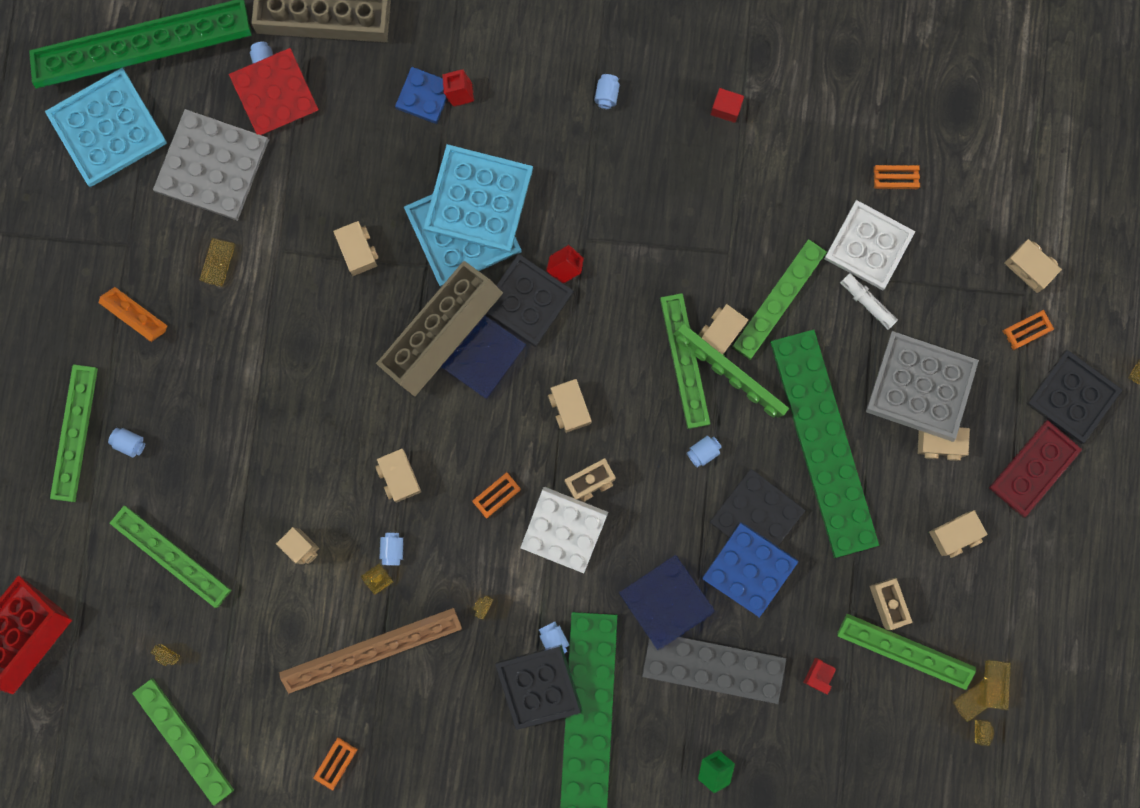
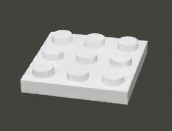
[824,200,915,290]
[521,487,608,573]

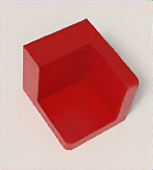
[442,69,474,106]
[710,88,744,123]
[547,245,584,283]
[803,658,836,695]

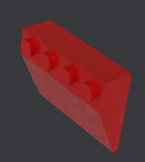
[0,575,72,695]

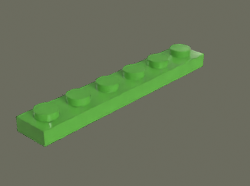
[732,239,826,360]
[660,293,710,429]
[673,324,789,418]
[50,365,98,502]
[109,505,232,608]
[838,614,976,690]
[132,679,234,806]

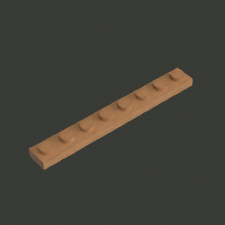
[279,608,462,694]

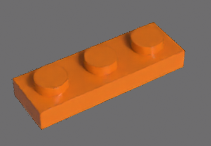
[98,287,167,342]

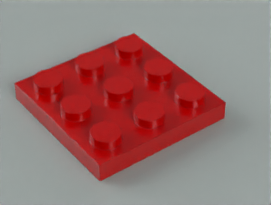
[229,48,318,135]

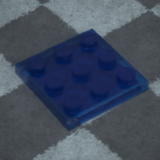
[441,315,526,400]
[619,555,715,651]

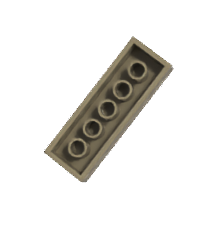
[252,0,391,42]
[376,261,503,397]

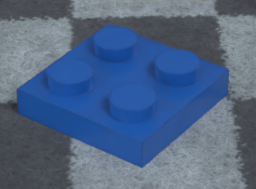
[395,67,447,124]

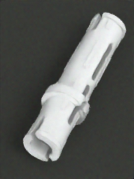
[840,273,898,330]

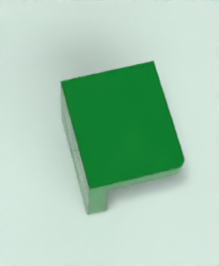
[698,750,735,793]

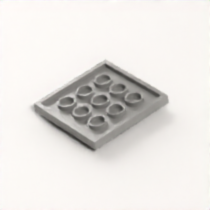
[153,109,269,221]
[866,331,979,442]

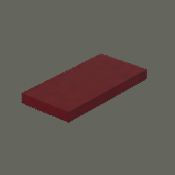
[989,420,1082,518]

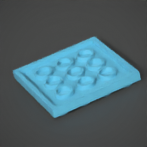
[45,68,167,187]
[423,144,533,253]
[404,194,522,288]

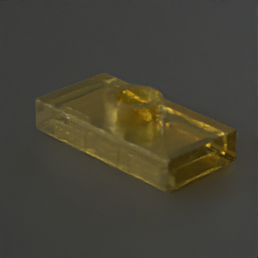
[199,238,235,287]
[983,660,1011,710]
[952,676,1005,722]

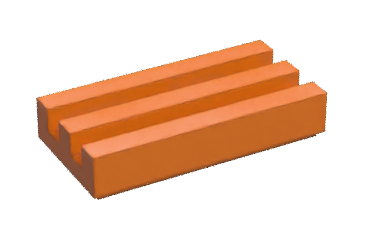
[874,165,920,189]
[1003,310,1054,350]
[472,472,521,519]
[313,737,358,790]

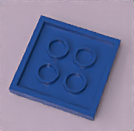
[702,522,798,618]

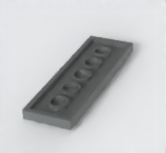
[642,631,786,704]

